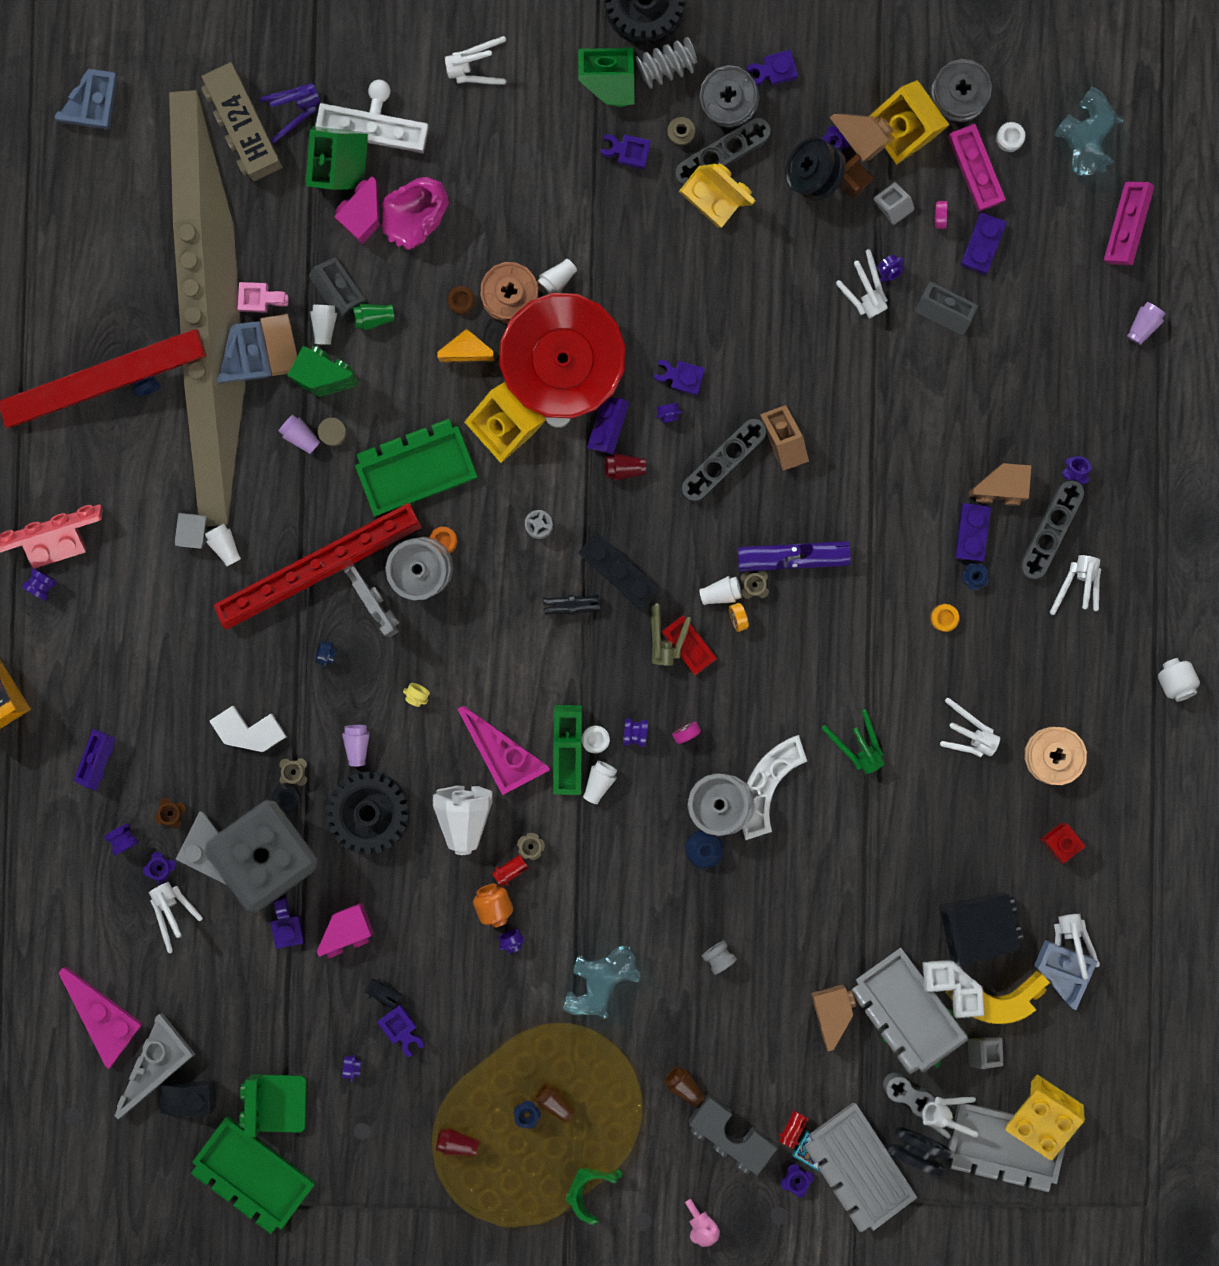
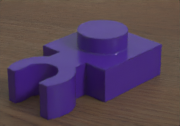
[746,50,798,87]
[600,134,651,170]
[654,360,705,396]
[377,1004,425,1057]

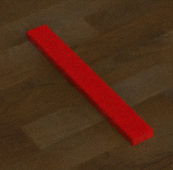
[0,329,207,428]
[214,503,422,630]

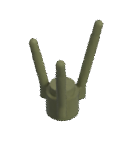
[651,603,691,666]

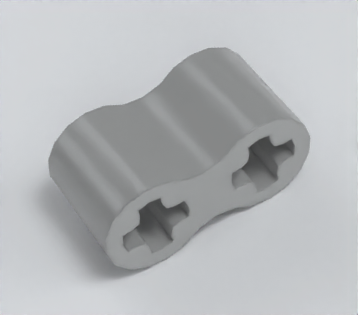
[883,1072,935,1117]

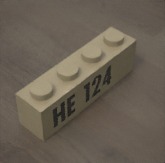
[201,62,283,182]

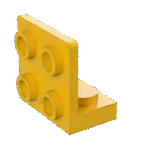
[679,164,756,228]
[1006,1074,1084,1160]

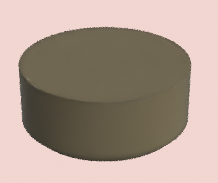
[318,418,347,446]

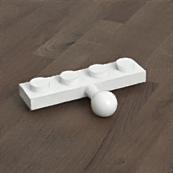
[316,80,429,153]

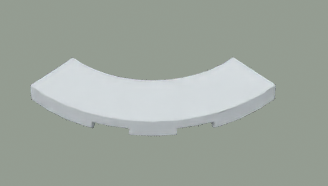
[742,735,807,840]

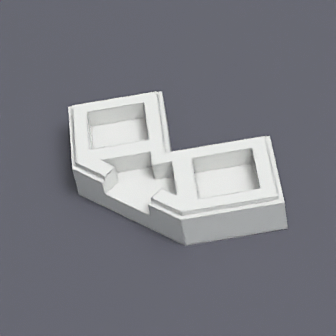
[210,706,287,752]
[923,960,984,1018]

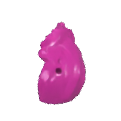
[381,177,449,250]

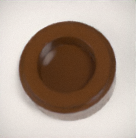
[447,286,475,315]

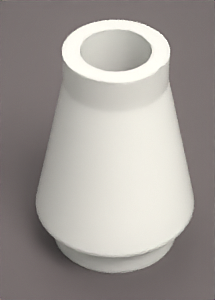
[537,259,577,295]
[310,305,337,345]
[205,524,241,567]
[699,576,742,605]
[583,761,617,804]

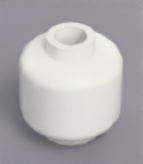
[1158,658,1200,702]

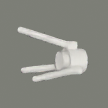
[445,36,506,85]
[836,249,888,319]
[1050,555,1101,615]
[940,698,1000,757]
[149,882,203,953]
[1054,914,1100,980]
[923,1097,979,1139]

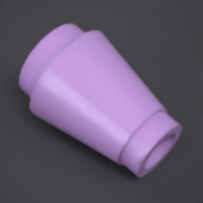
[1127,302,1166,345]
[278,414,320,454]
[342,725,370,766]

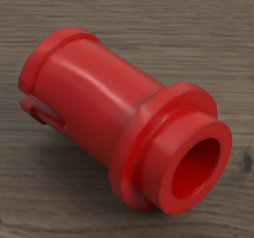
[492,854,529,887]
[779,1110,809,1149]

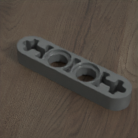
[675,118,770,187]
[682,419,766,502]
[1020,480,1084,580]

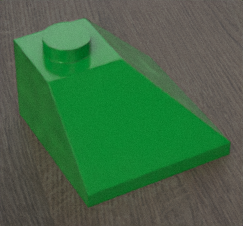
[578,48,634,107]

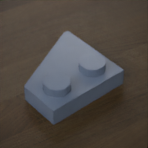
[55,69,118,130]
[217,322,271,384]
[1034,940,1098,1010]

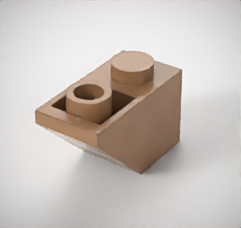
[969,463,1031,506]

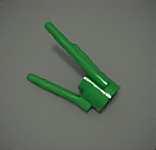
[822,709,885,775]

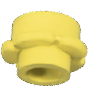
[403,683,430,707]

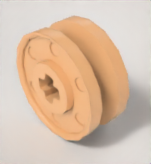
[1024,727,1087,785]

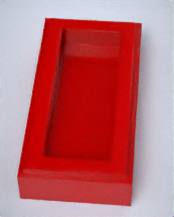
[662,615,717,675]

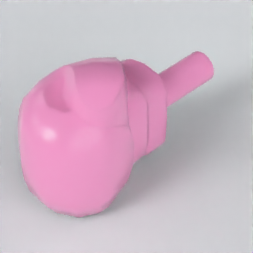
[685,1199,720,1247]

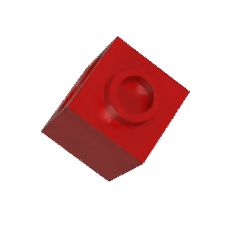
[1039,822,1085,864]

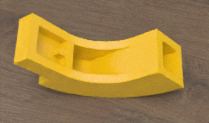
[945,971,1050,1024]

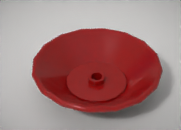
[499,293,626,419]

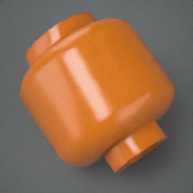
[473,884,513,927]

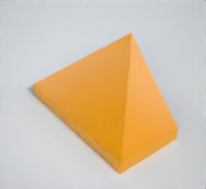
[437,329,495,362]

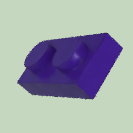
[960,212,1006,275]
[587,397,630,455]
[955,503,991,562]
[74,729,115,790]

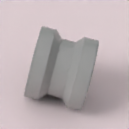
[525,510,553,539]
[702,940,737,975]

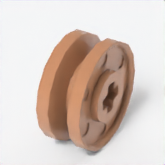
[480,262,538,323]

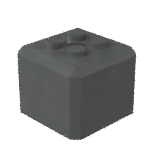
[205,800,317,914]

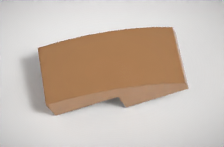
[260,314,297,376]

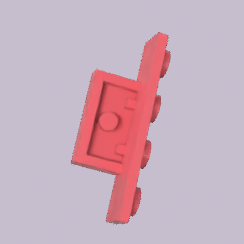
[0,505,103,568]

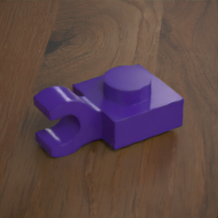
[271,897,305,949]

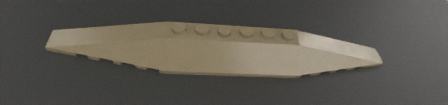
[169,90,246,527]

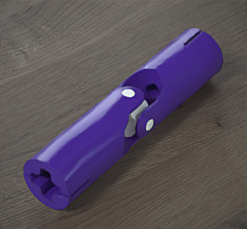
[738,541,851,572]

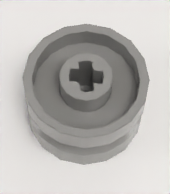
[386,537,453,600]
[688,774,755,836]

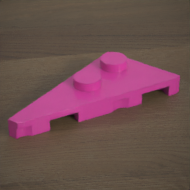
[458,706,550,795]
[59,966,143,1069]

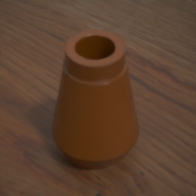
[664,1066,705,1107]
[534,1082,576,1123]

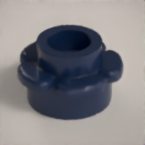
[962,563,989,590]
[315,641,336,668]
[513,1101,541,1129]

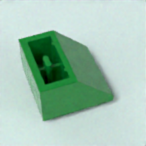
[306,126,368,190]
[287,346,359,397]

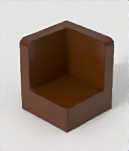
[839,154,874,200]

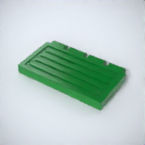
[355,418,478,518]
[191,1115,316,1234]

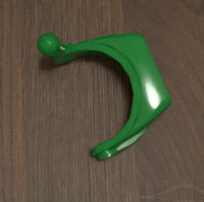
[565,1168,622,1225]

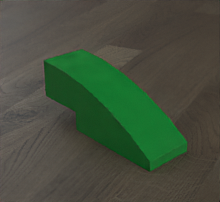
[553,705,582,795]

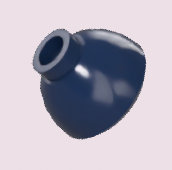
[685,830,724,869]

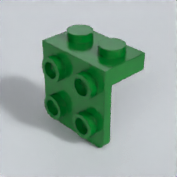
[240,1074,307,1137]

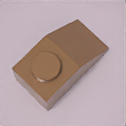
[830,114,895,161]
[760,405,809,471]
[811,985,856,1051]

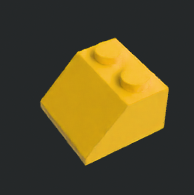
[870,80,949,164]
[465,382,547,463]

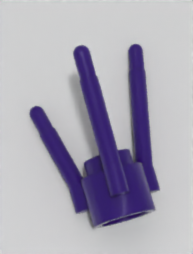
[258,83,321,143]

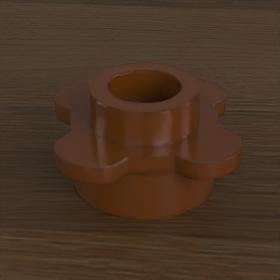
[155,798,186,829]

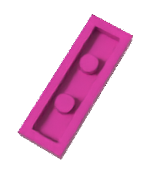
[948,124,1006,212]
[1104,182,1155,265]

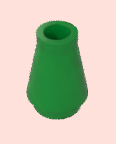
[353,304,395,331]

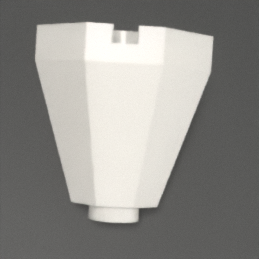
[433,786,492,855]

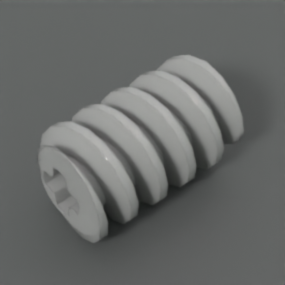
[636,37,697,89]

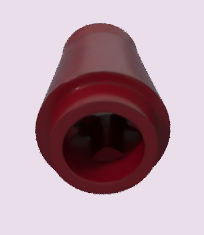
[605,454,646,481]
[435,1127,479,1157]

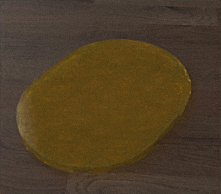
[432,1023,643,1228]

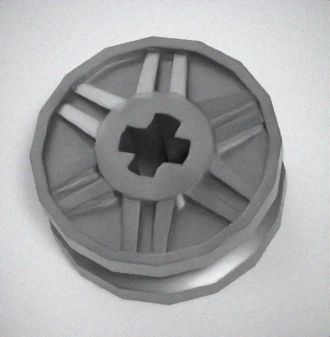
[930,59,992,123]
[699,65,760,128]

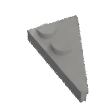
[343,564,399,637]
[176,811,226,884]
[115,1013,196,1119]

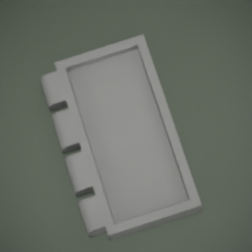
[851,948,969,1074]
[804,1103,917,1232]
[948,1103,1066,1192]

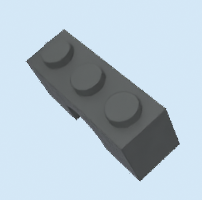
[688,1093,777,1176]

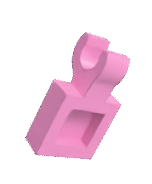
[238,282,289,313]

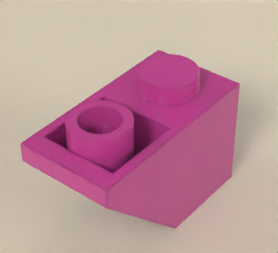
[334,176,380,245]
[317,902,374,958]

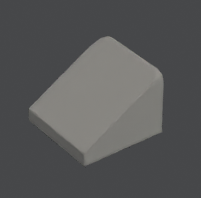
[873,182,914,225]
[175,513,207,548]
[968,1037,1003,1069]

